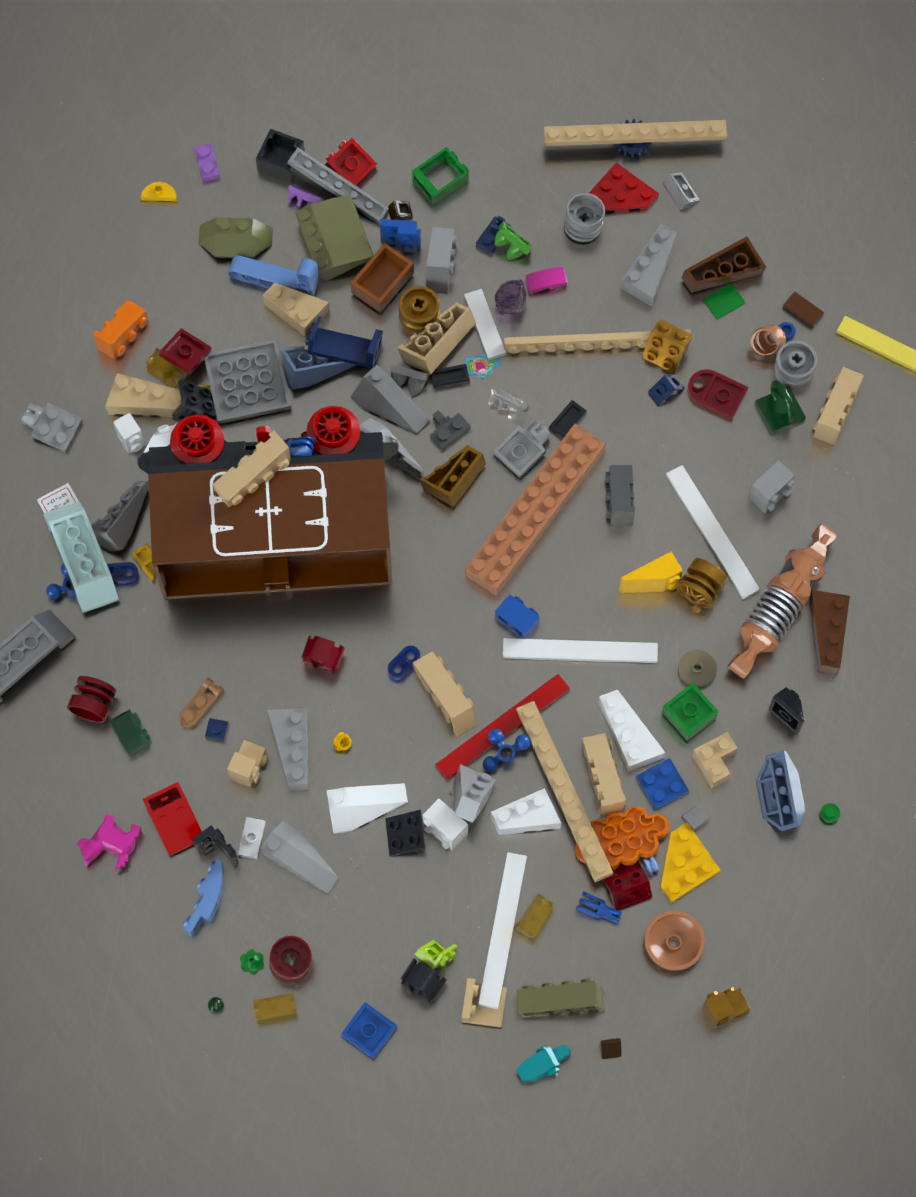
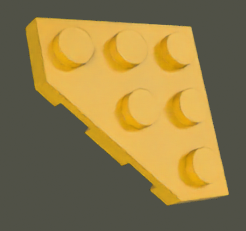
[660,822,721,904]

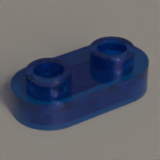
[107,562,139,584]
[388,646,420,680]

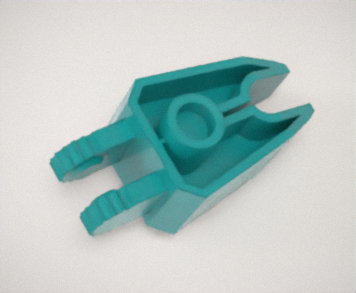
[517,1045,571,1082]

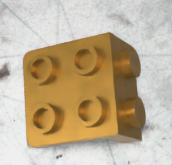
[642,319,693,373]

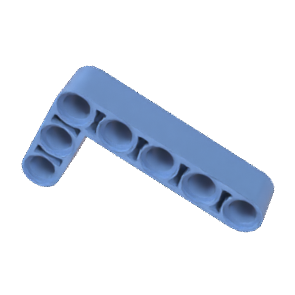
[228,255,319,296]

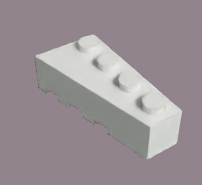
[599,690,665,773]

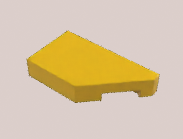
[131,543,156,582]

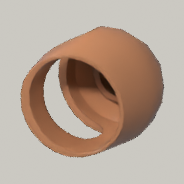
[751,325,786,355]

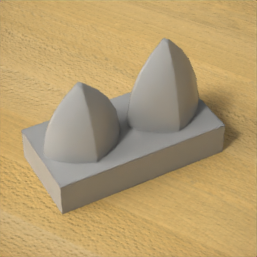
[389,364,429,397]

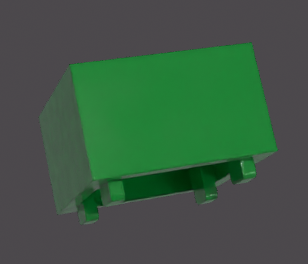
[662,683,718,741]

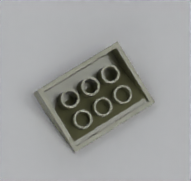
[295,194,374,281]

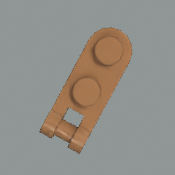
[179,678,224,728]

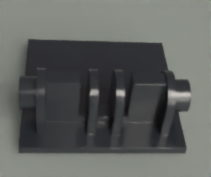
[385,810,426,856]

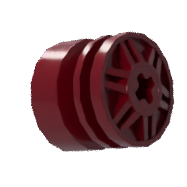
[67,676,117,723]
[269,936,312,983]

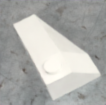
[326,783,408,834]

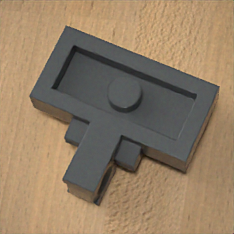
[430,410,471,451]

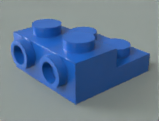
[380,219,421,252]

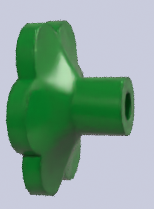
[240,949,264,975]

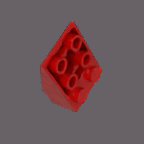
[143,782,202,856]

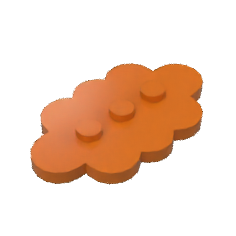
[575,806,670,870]

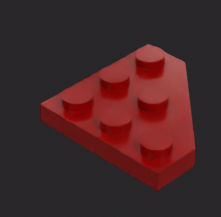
[589,162,659,212]

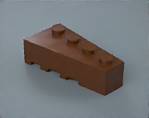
[681,236,766,293]
[809,590,850,675]

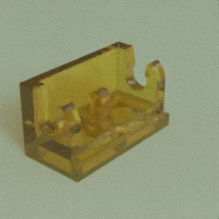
[146,348,187,389]
[514,894,555,938]
[253,993,296,1020]

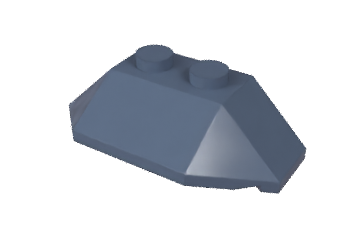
[757,750,805,831]

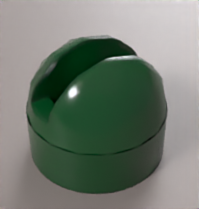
[208,997,224,1014]

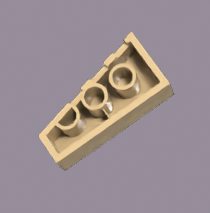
[582,733,627,817]

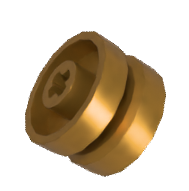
[399,286,440,334]

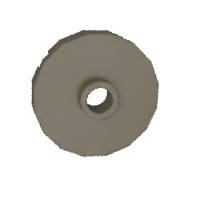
[678,650,717,688]

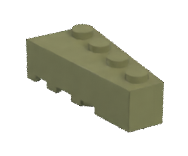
[516,979,605,1017]

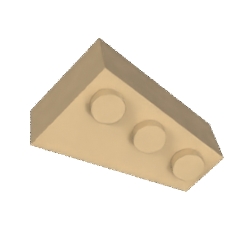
[262,283,330,337]

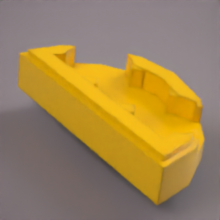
[140,182,177,201]

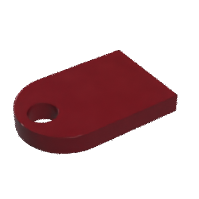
[688,369,749,421]

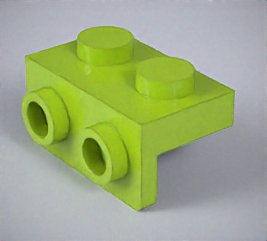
[415,939,458,970]

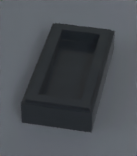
[430,364,470,390]
[549,400,587,439]

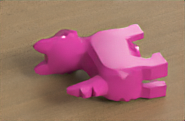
[77,814,142,870]

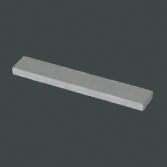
[287,147,389,224]

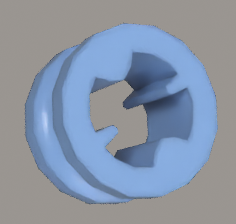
[643,856,659,876]

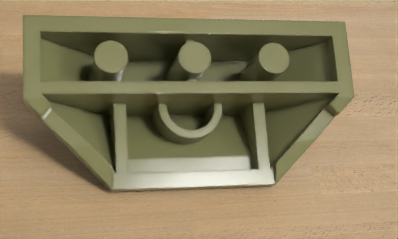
[198,217,273,258]

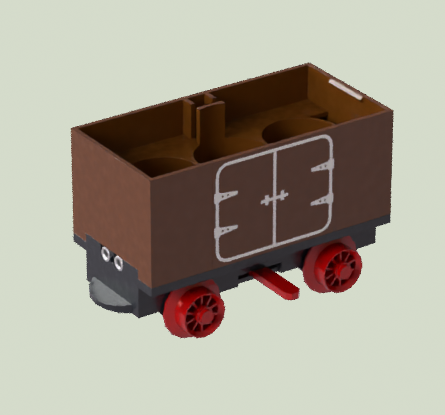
[137,406,399,598]

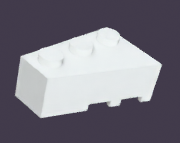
[491,788,561,835]

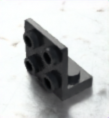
[172,379,216,422]
[192,825,238,867]

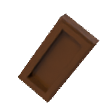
[783,291,824,328]

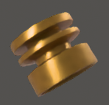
[677,558,728,608]

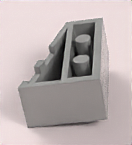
[426,227,457,294]
[453,764,496,823]

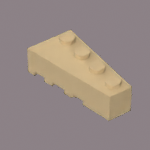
[397,302,476,375]
[812,367,864,445]
[105,373,182,417]
[213,430,291,508]
[413,651,477,737]

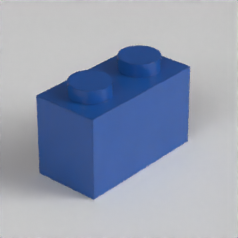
[495,594,540,639]

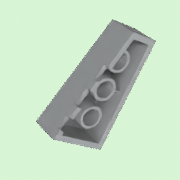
[621,224,677,307]
[267,708,309,791]

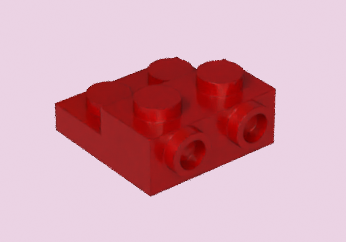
[325,138,377,186]

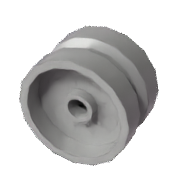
[774,340,817,389]

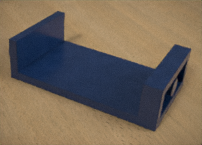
[306,316,383,368]

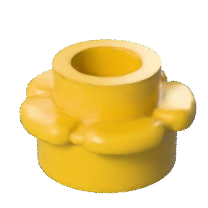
[333,732,351,751]

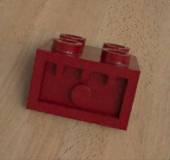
[603,861,652,910]

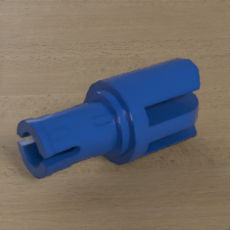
[287,437,315,457]
[576,891,622,924]

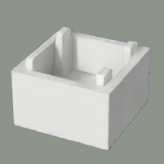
[423,798,468,851]

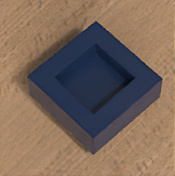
[205,718,229,742]

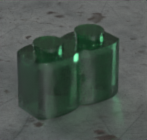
[109,709,151,756]

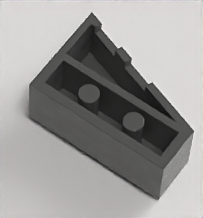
[605,465,635,525]

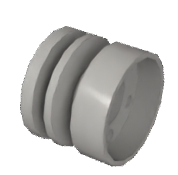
[564,193,605,242]

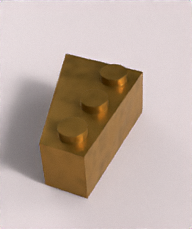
[420,445,486,507]

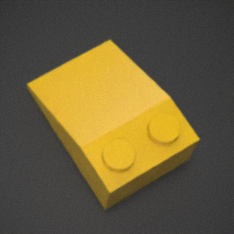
[619,551,683,593]

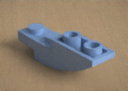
[183,858,224,937]

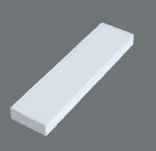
[464,289,506,361]

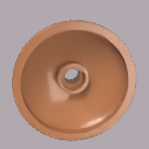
[644,911,705,971]

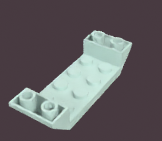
[43,501,119,613]

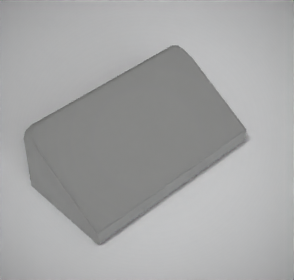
[662,172,700,210]

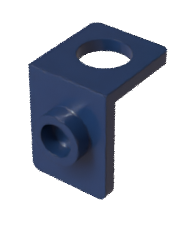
[648,374,684,405]

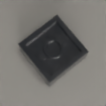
[256,129,305,181]

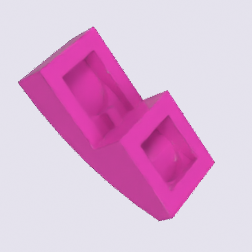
[525,267,568,294]

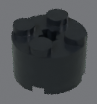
[400,958,447,1003]

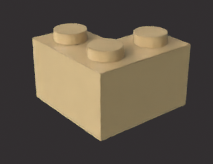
[692,732,738,789]
[227,740,268,788]

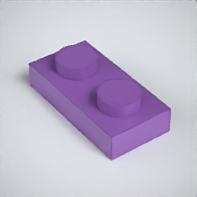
[194,143,220,182]

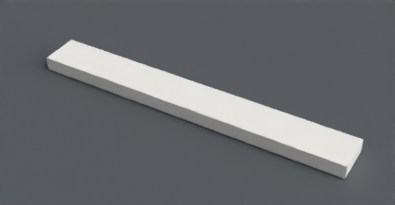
[666,465,760,600]
[503,638,658,663]
[478,852,527,1009]

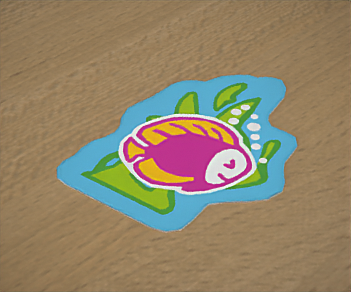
[465,354,502,378]

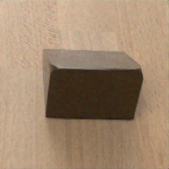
[388,200,413,220]
[600,1038,622,1059]

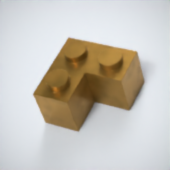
[702,987,750,1029]

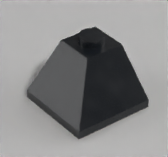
[769,687,805,734]

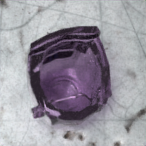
[495,279,527,314]

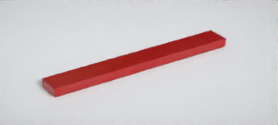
[435,674,570,781]

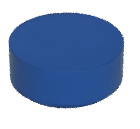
[779,322,796,342]

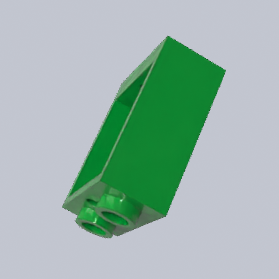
[412,147,469,205]

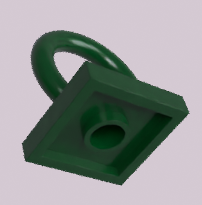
[755,380,806,434]

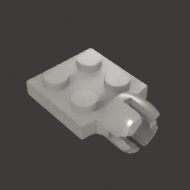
[21,403,82,452]
[493,421,550,478]

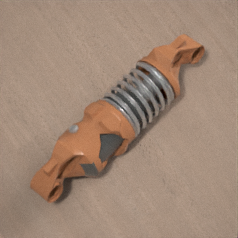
[727,523,837,679]

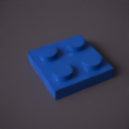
[635,758,689,811]
[341,1002,397,1059]

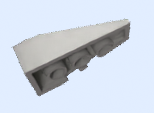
[260,821,339,895]

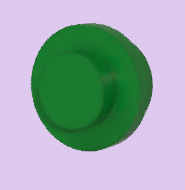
[820,803,840,823]

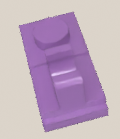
[287,185,327,206]

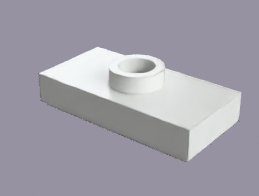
[238,817,266,860]

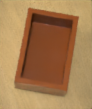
[350,243,414,313]

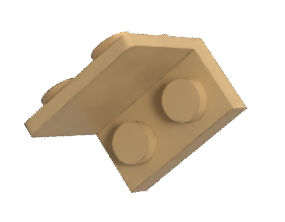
[462,978,507,1028]

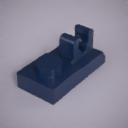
[476,216,511,254]

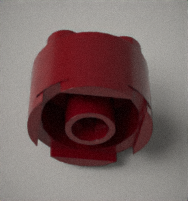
[301,635,345,674]

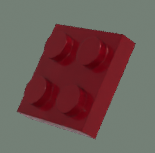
[159,328,212,375]

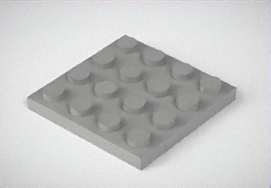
[204,339,292,424]

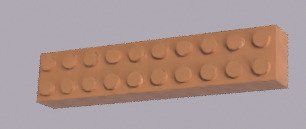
[465,424,606,597]

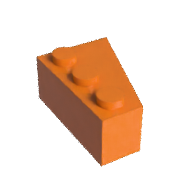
[93,300,148,360]

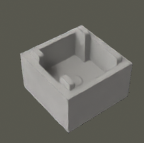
[749,460,795,513]

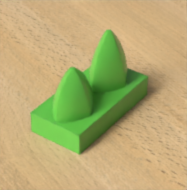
[495,221,531,260]

